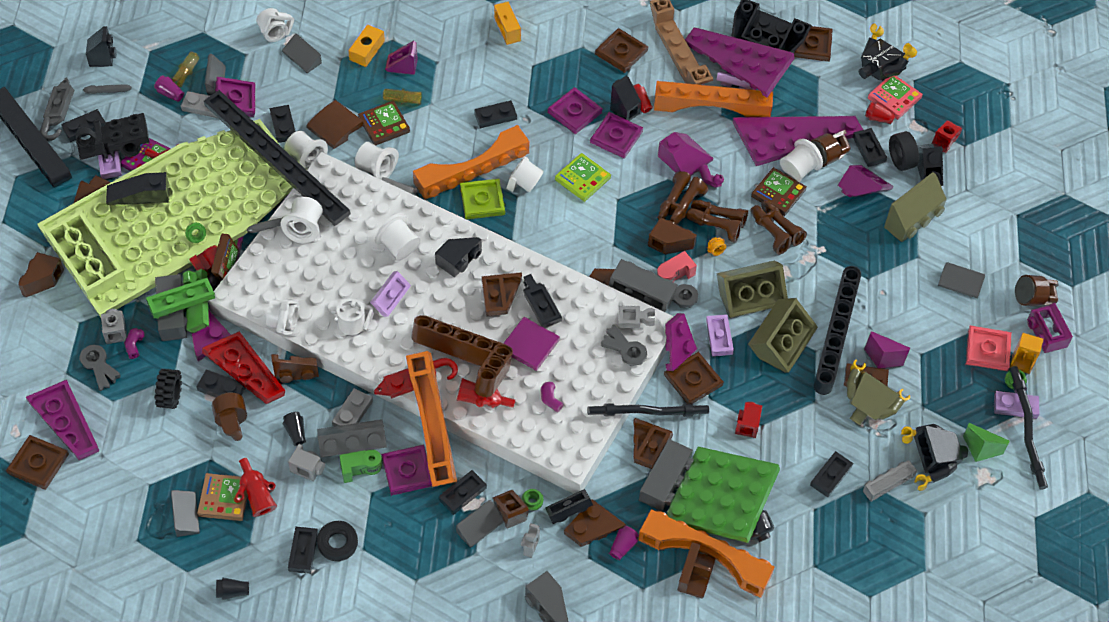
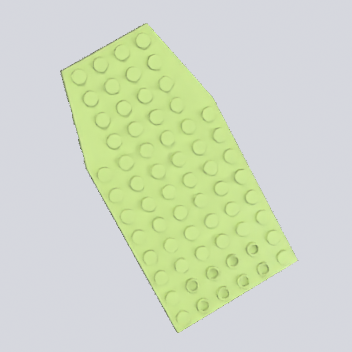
[37,119,293,318]

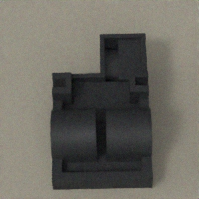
[75,113,150,160]

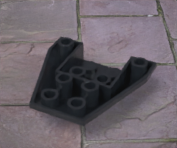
[731,0,812,53]

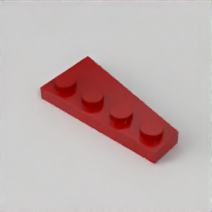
[202,331,285,404]

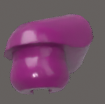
[699,164,724,188]
[124,328,144,359]
[540,382,564,413]

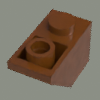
[648,218,697,255]
[18,252,64,297]

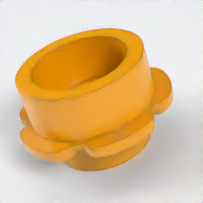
[707,237,726,256]

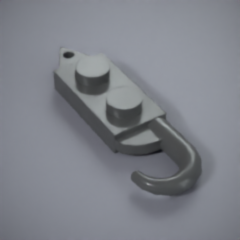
[40,77,75,141]

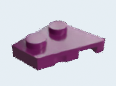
[192,309,231,362]
[665,313,697,371]

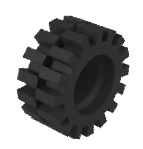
[154,368,182,409]

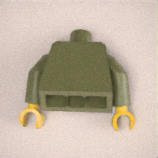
[847,360,910,425]

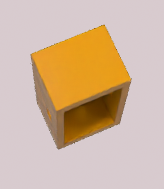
[494,2,521,45]
[348,24,385,67]
[1010,333,1043,374]

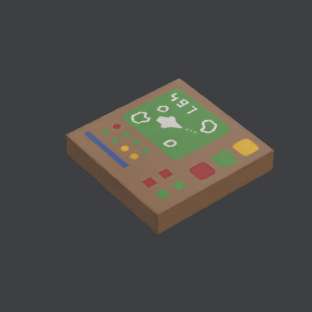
[197,473,248,521]

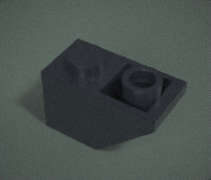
[86,26,117,67]
[610,75,641,121]
[917,144,944,186]
[435,237,482,278]

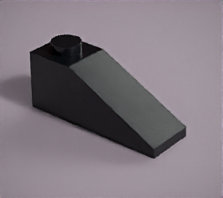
[106,172,170,205]

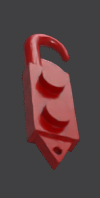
[374,358,458,399]

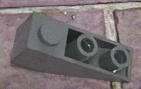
[525,571,569,622]

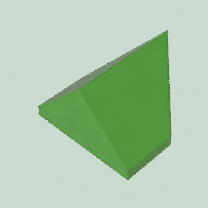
[963,423,1010,462]

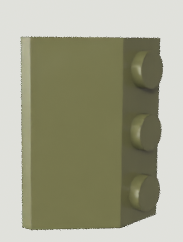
[884,172,947,242]
[716,260,788,318]
[748,298,818,373]

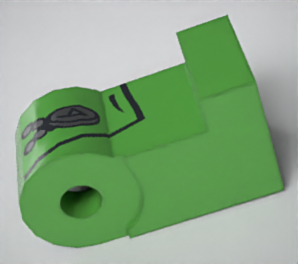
[339,450,382,483]

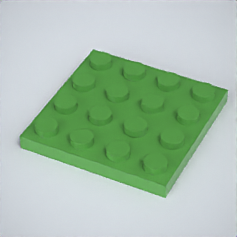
[667,446,780,543]

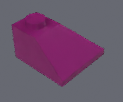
[658,132,713,176]
[837,165,894,197]

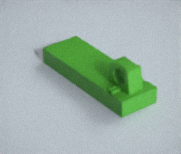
[183,269,209,333]
[146,278,215,319]

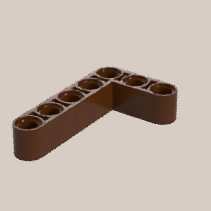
[411,315,513,397]

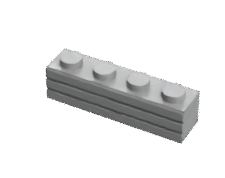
[863,460,917,502]

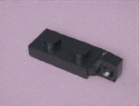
[523,274,562,328]

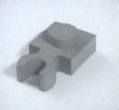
[381,177,418,196]
[618,306,655,328]
[521,523,540,558]

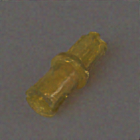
[172,52,199,87]
[383,89,422,105]

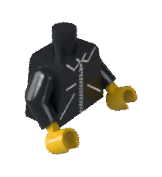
[858,23,917,81]
[901,424,968,491]

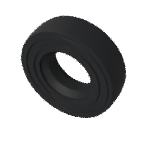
[317,521,358,561]

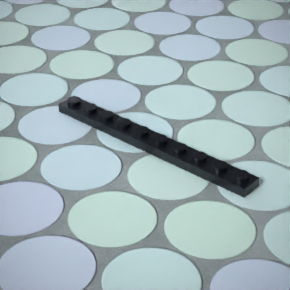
[204,90,351,226]

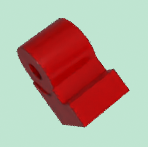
[931,120,962,153]
[189,245,217,275]

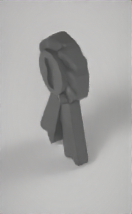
[672,284,698,308]
[601,324,647,366]
[79,345,121,391]

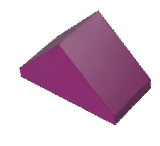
[385,40,418,75]
[864,331,910,368]

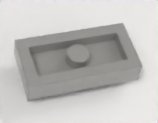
[181,91,218,118]
[332,388,373,426]

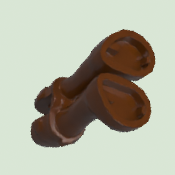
[657,171,708,225]
[686,200,748,243]
[750,200,807,255]

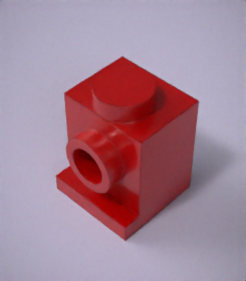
[735,402,762,438]

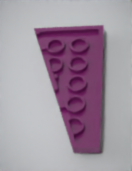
[685,27,795,98]
[733,116,863,166]

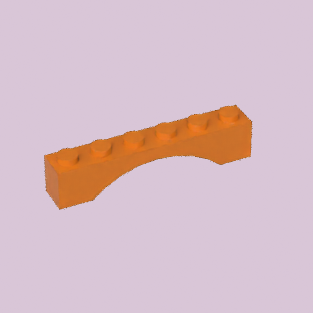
[654,81,773,117]
[413,125,530,200]
[406,351,457,487]
[638,509,775,598]

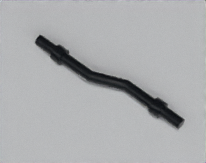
[1009,366,1048,490]
[587,403,709,417]

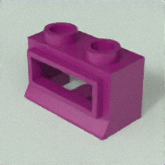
[1027,303,1073,353]

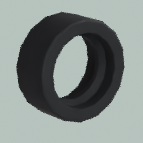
[889,131,919,171]

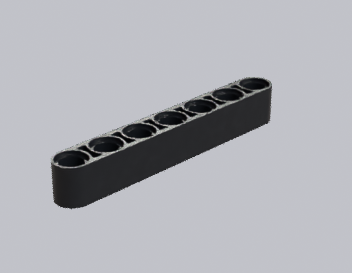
[0,87,72,188]
[814,266,861,395]

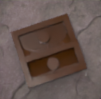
[306,100,363,149]

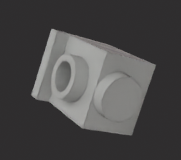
[101,309,127,344]
[288,444,325,481]

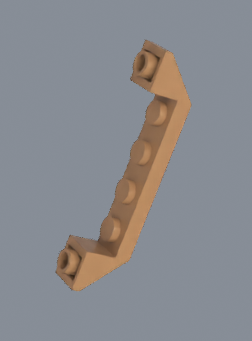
[650,0,713,85]

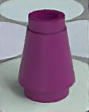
[154,75,184,102]
[609,525,639,560]

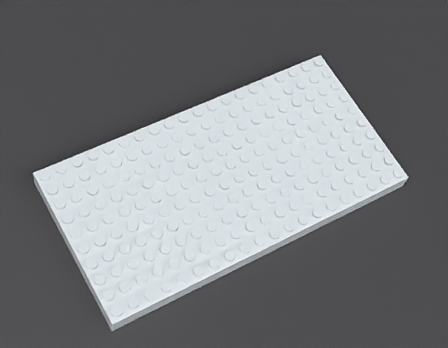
[208,152,674,494]

